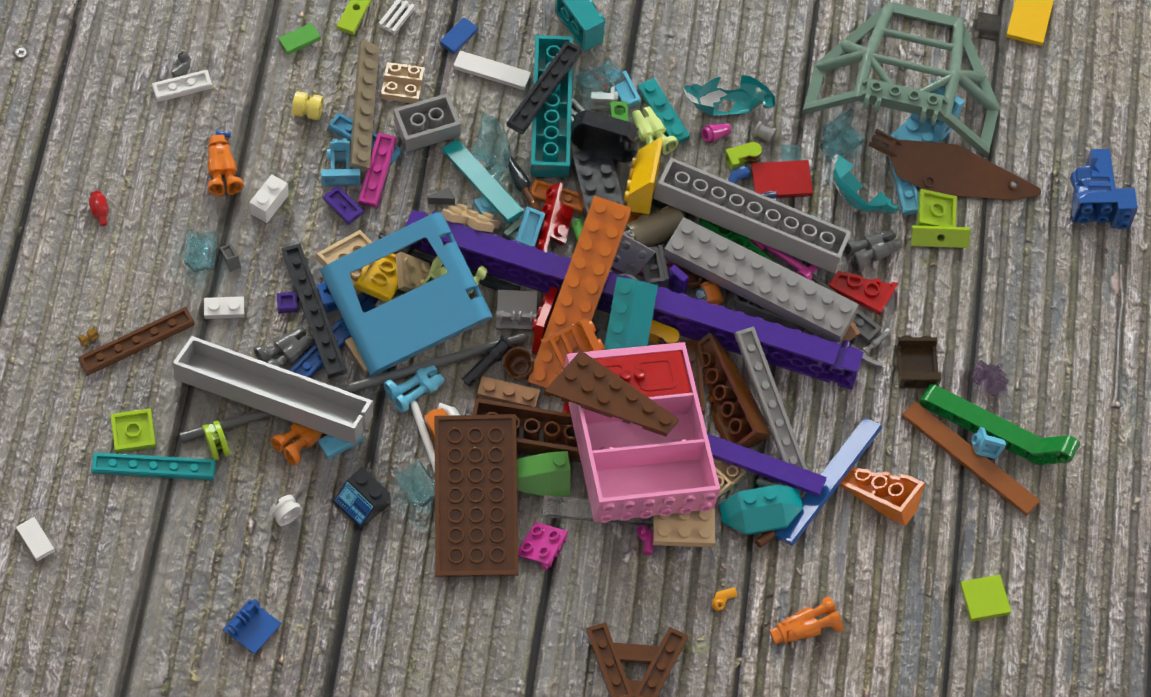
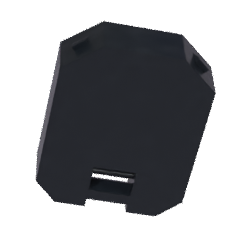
[570,110,639,163]

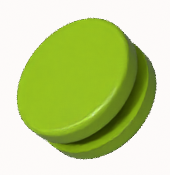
[202,420,230,461]

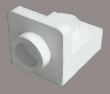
[590,84,618,110]

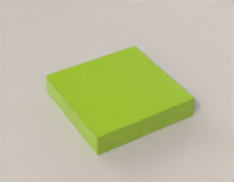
[917,189,957,227]
[110,408,156,453]
[960,574,1011,622]

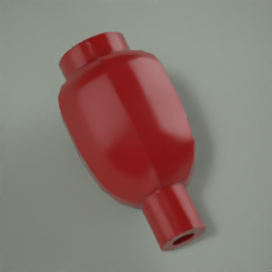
[89,191,109,226]

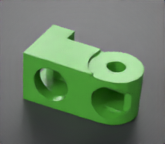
[609,101,629,138]

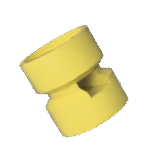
[292,91,324,121]

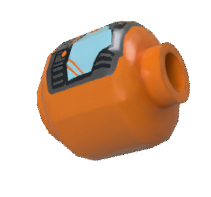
[695,281,723,305]

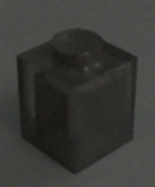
[971,12,1001,41]

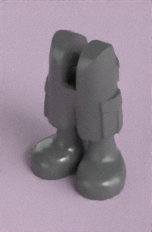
[843,230,902,273]
[253,327,314,368]

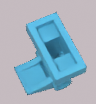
[321,138,361,186]

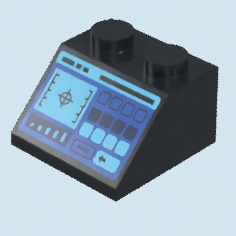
[333,467,391,529]

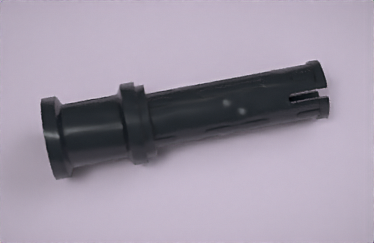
[461,335,514,388]

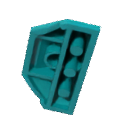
[719,485,803,535]

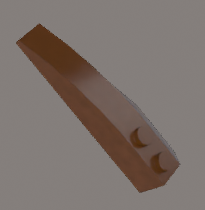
[696,332,771,448]

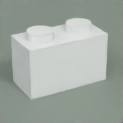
[249,174,289,223]

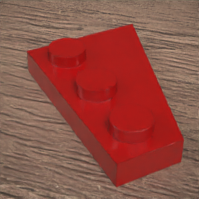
[829,271,898,316]
[532,286,558,355]

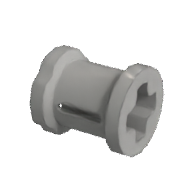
[752,121,777,144]

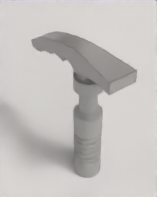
[850,328,892,368]

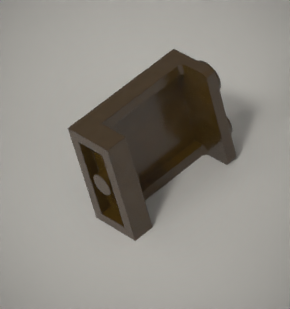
[896,335,941,389]

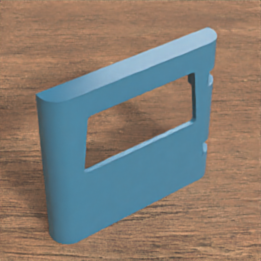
[320,212,493,377]

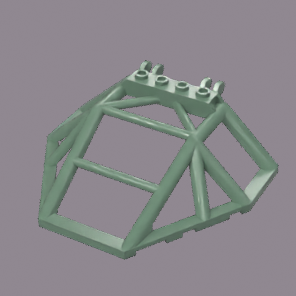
[802,2,999,157]

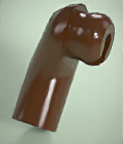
[755,530,775,548]

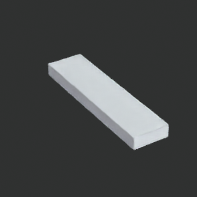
[454,51,531,91]

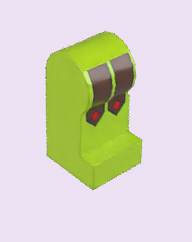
[724,142,762,172]

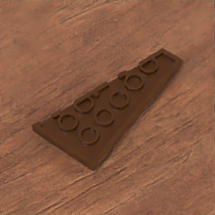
[544,350,679,437]

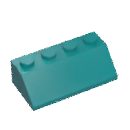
[604,277,658,350]

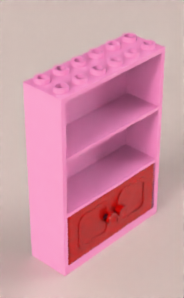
[564,342,720,523]

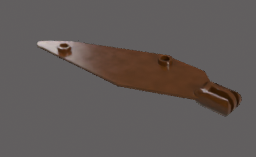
[868,129,1041,200]

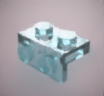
[183,229,218,272]
[394,460,435,507]

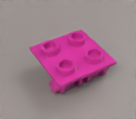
[518,522,568,570]

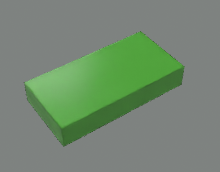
[278,23,321,55]

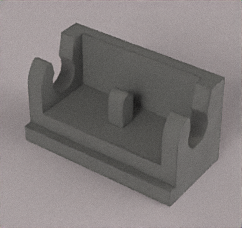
[642,245,669,288]

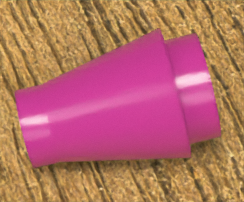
[702,123,731,143]

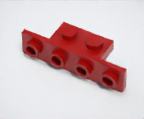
[535,182,574,252]

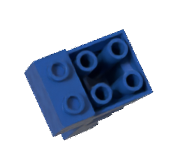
[1070,149,1138,229]

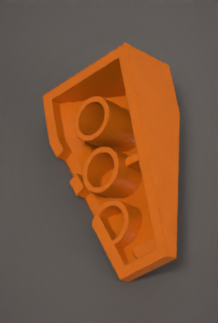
[839,467,925,526]

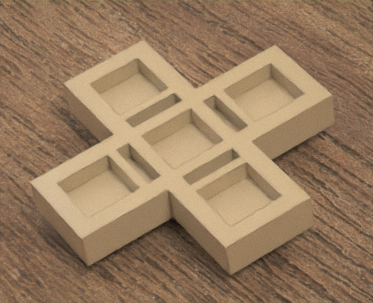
[442,204,500,233]

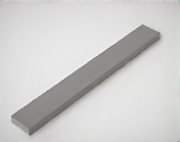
[734,326,807,470]

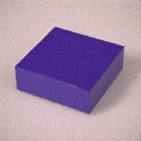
[277,292,298,314]

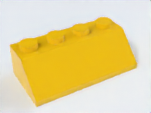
[624,138,663,214]

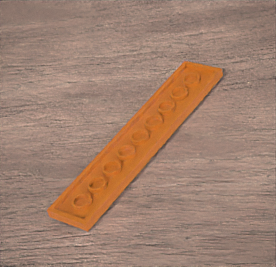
[527,195,632,389]

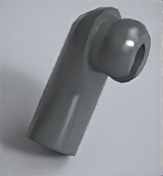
[171,51,191,78]

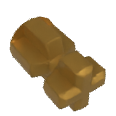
[78,327,100,347]

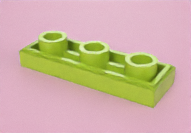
[336,0,372,35]
[910,225,971,248]

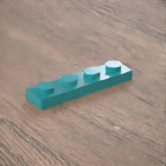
[637,78,690,144]

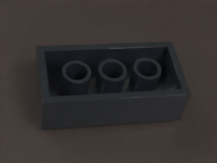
[571,148,624,221]

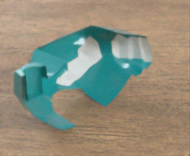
[683,75,775,116]
[832,154,899,214]

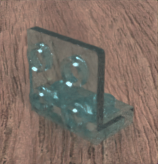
[820,108,864,161]

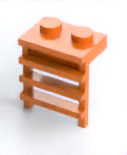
[541,318,605,376]

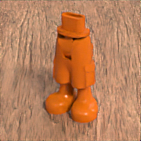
[207,135,244,196]
[270,423,324,466]
[769,596,844,645]

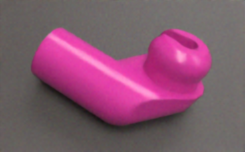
[636,525,654,555]

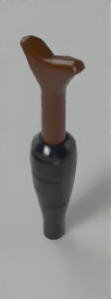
[504,153,541,211]

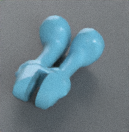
[384,365,445,413]

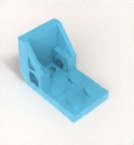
[890,79,964,143]

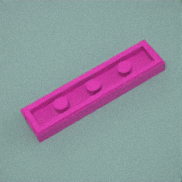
[358,133,397,208]

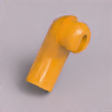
[712,587,737,611]

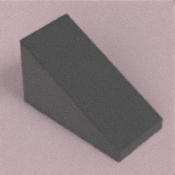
[427,187,455,205]
[220,244,241,271]

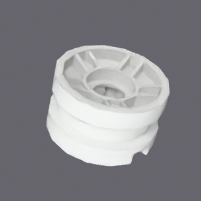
[269,495,302,526]

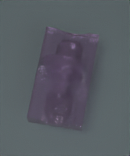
[971,360,1009,396]

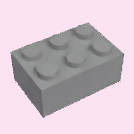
[393,93,461,152]

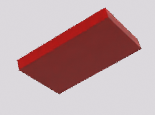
[751,160,813,198]

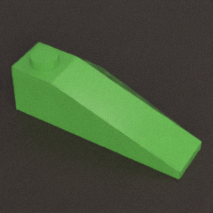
[517,451,571,499]

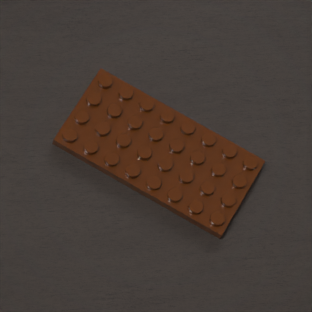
[434,414,518,577]

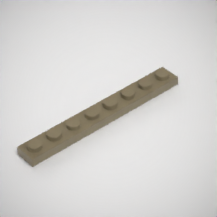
[349,40,379,172]

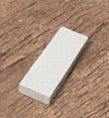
[152,70,213,102]

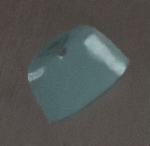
[470,113,511,181]

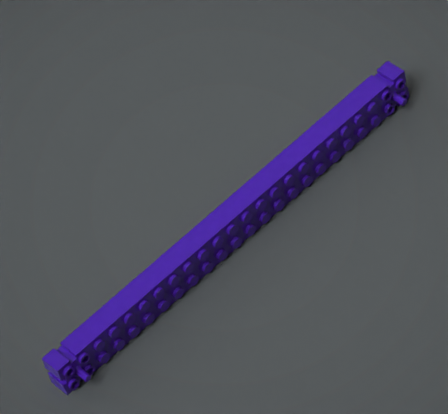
[405,210,864,390]

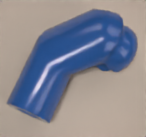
[728,166,750,184]

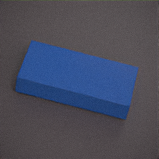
[440,17,478,54]

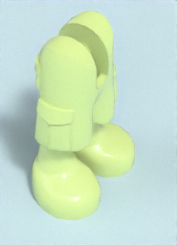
[632,106,679,155]

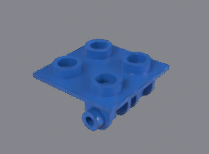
[223,599,282,654]

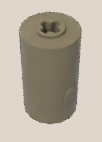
[624,205,684,247]

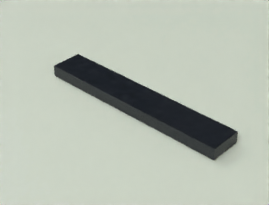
[506,41,583,135]

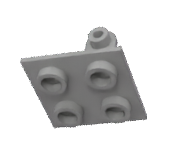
[612,230,655,277]
[496,290,537,330]

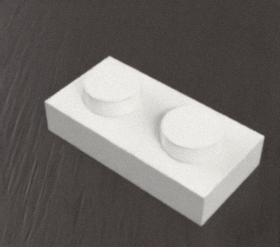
[204,297,245,319]

